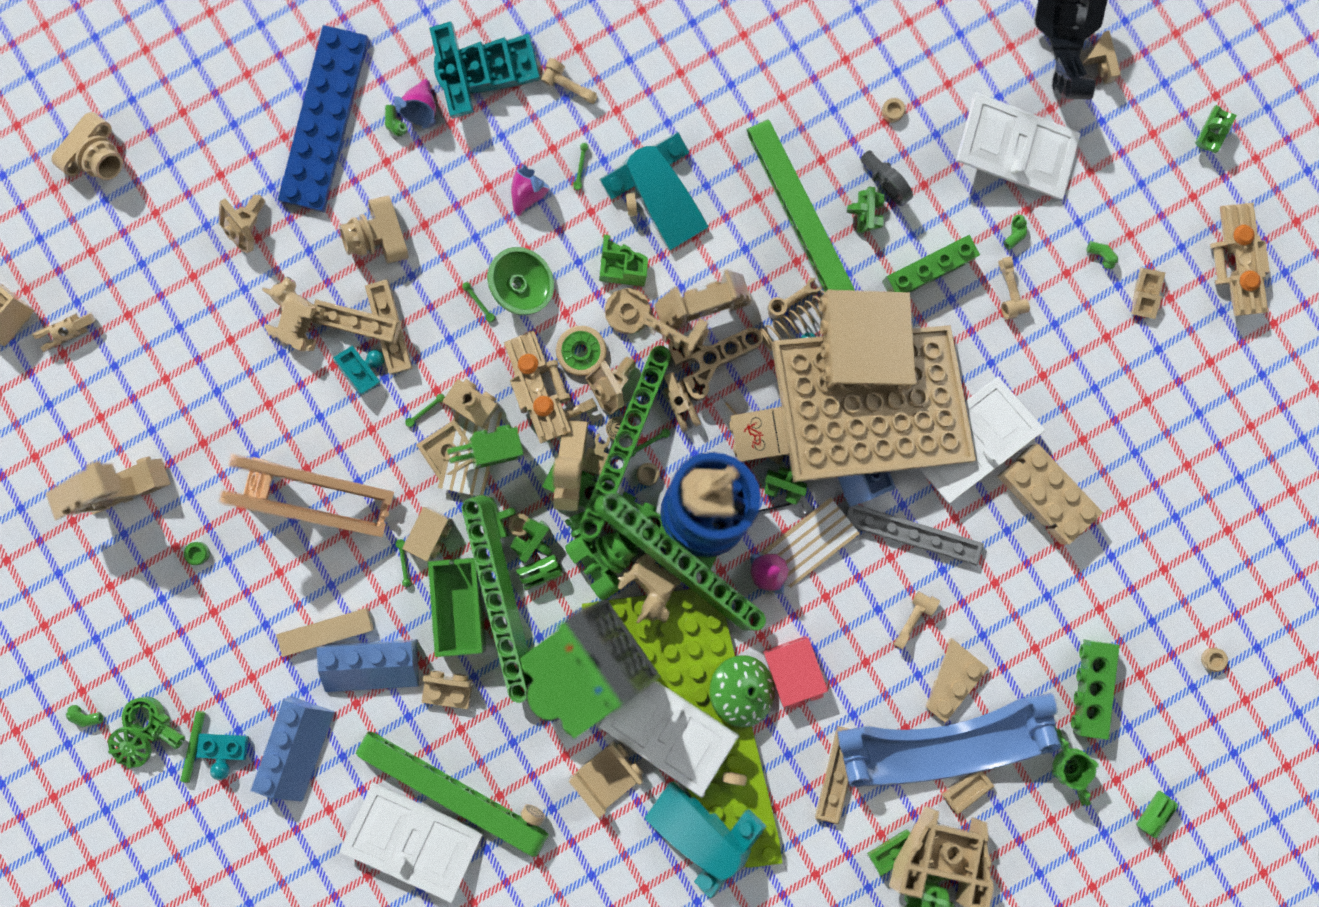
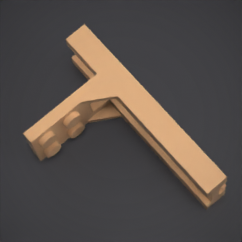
[219,454,394,537]

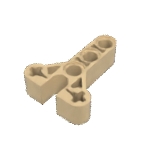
[668,327,763,401]
[553,420,588,512]

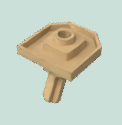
[219,195,265,253]
[585,357,636,415]
[682,467,738,517]

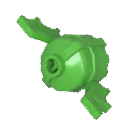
[1051,726,1099,807]
[904,874,954,907]

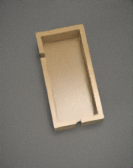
[997,444,1103,545]

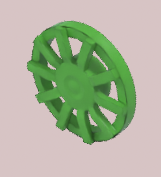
[107,727,151,768]

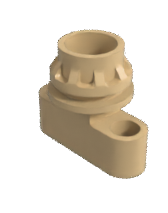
[51,112,123,180]
[339,195,408,264]

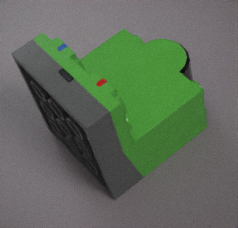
[519,599,661,739]

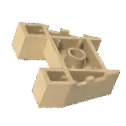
[655,269,752,330]
[45,456,171,520]
[889,806,994,907]

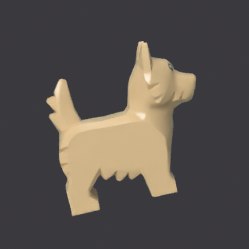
[262,277,325,351]
[618,551,682,623]

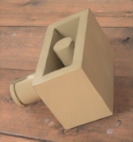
[442,379,499,429]

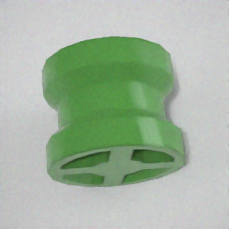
[565,511,593,538]

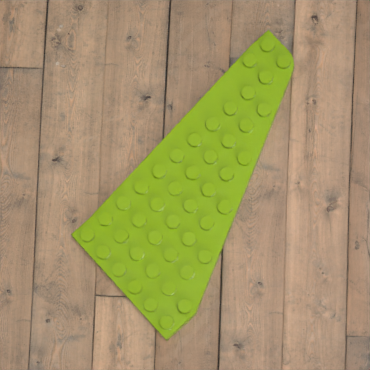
[582,587,783,868]

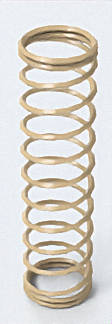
[759,291,825,351]

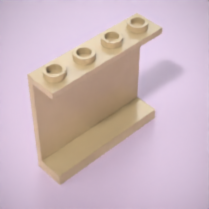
[818,290,916,390]

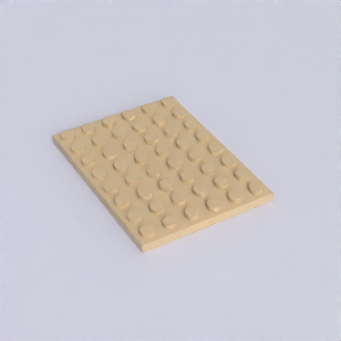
[772,325,976,482]

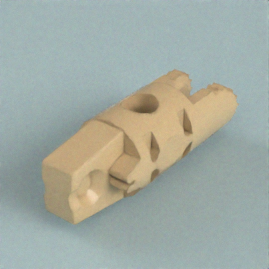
[32,313,96,352]
[664,372,701,433]

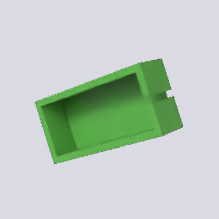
[428,558,486,657]

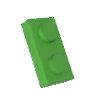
[867,829,910,876]

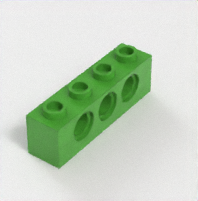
[882,234,980,293]
[1071,639,1120,740]

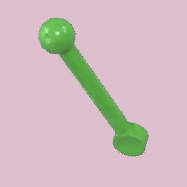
[573,143,589,190]
[462,282,495,322]
[405,394,445,427]
[632,429,670,457]
[396,539,411,587]

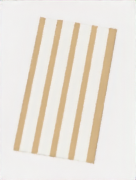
[438,411,502,496]
[762,497,860,588]

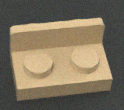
[421,671,473,709]

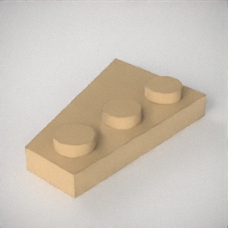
[925,638,989,723]

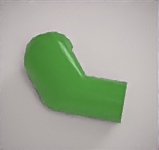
[385,105,407,136]
[1003,215,1027,250]
[1086,241,1118,269]
[66,705,103,727]

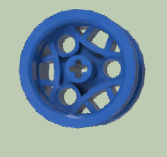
[660,452,761,557]

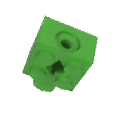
[447,425,524,469]

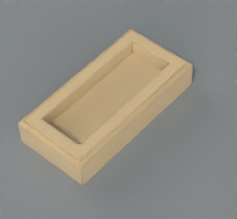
[942,771,995,815]

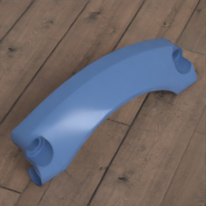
[837,693,1061,787]

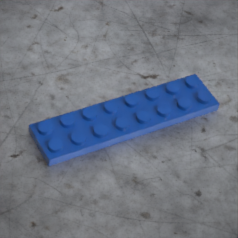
[278,25,369,212]

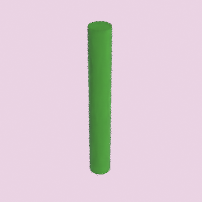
[180,711,206,783]

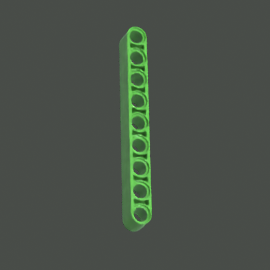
[746,119,855,293]
[579,345,671,541]
[594,493,766,631]
[462,495,534,703]
[355,731,549,857]

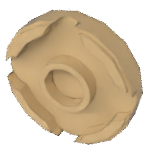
[605,288,650,334]

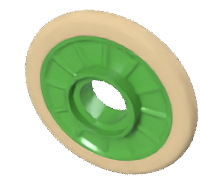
[556,326,606,376]

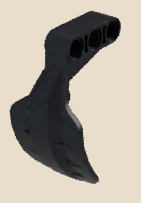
[1034,0,1108,100]

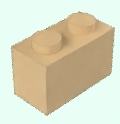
[402,507,452,561]

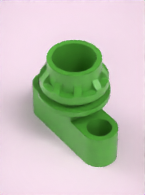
[565,531,638,600]

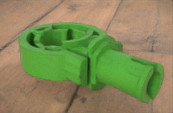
[122,696,186,749]

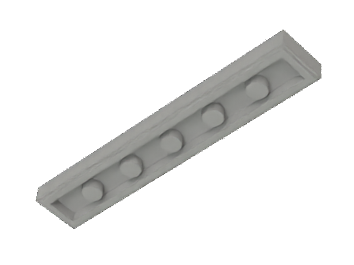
[845,504,984,566]

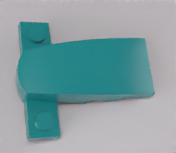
[429,21,541,119]
[599,132,709,250]
[645,782,767,899]

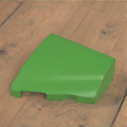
[599,235,648,287]

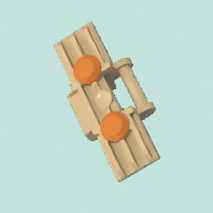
[1210,203,1270,316]
[504,330,571,444]

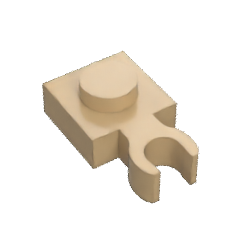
[582,433,610,475]

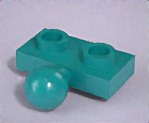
[333,345,385,397]
[196,733,249,780]

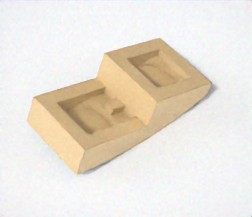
[1131,267,1166,319]

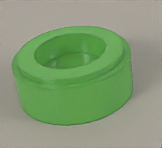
[184,542,210,565]

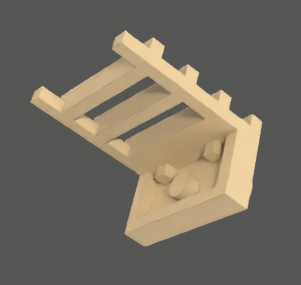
[644,313,710,357]

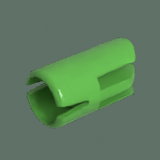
[516,554,563,591]
[1136,791,1179,839]

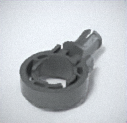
[860,150,913,206]

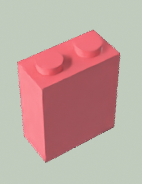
[763,636,828,709]

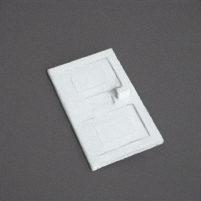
[956,92,1081,200]
[919,376,1045,504]
[599,681,739,797]
[339,782,484,903]

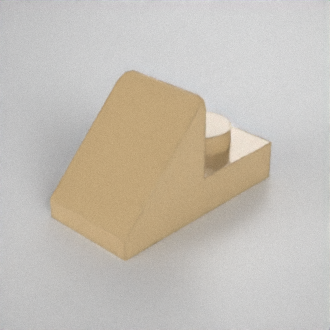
[1082,31,1121,84]

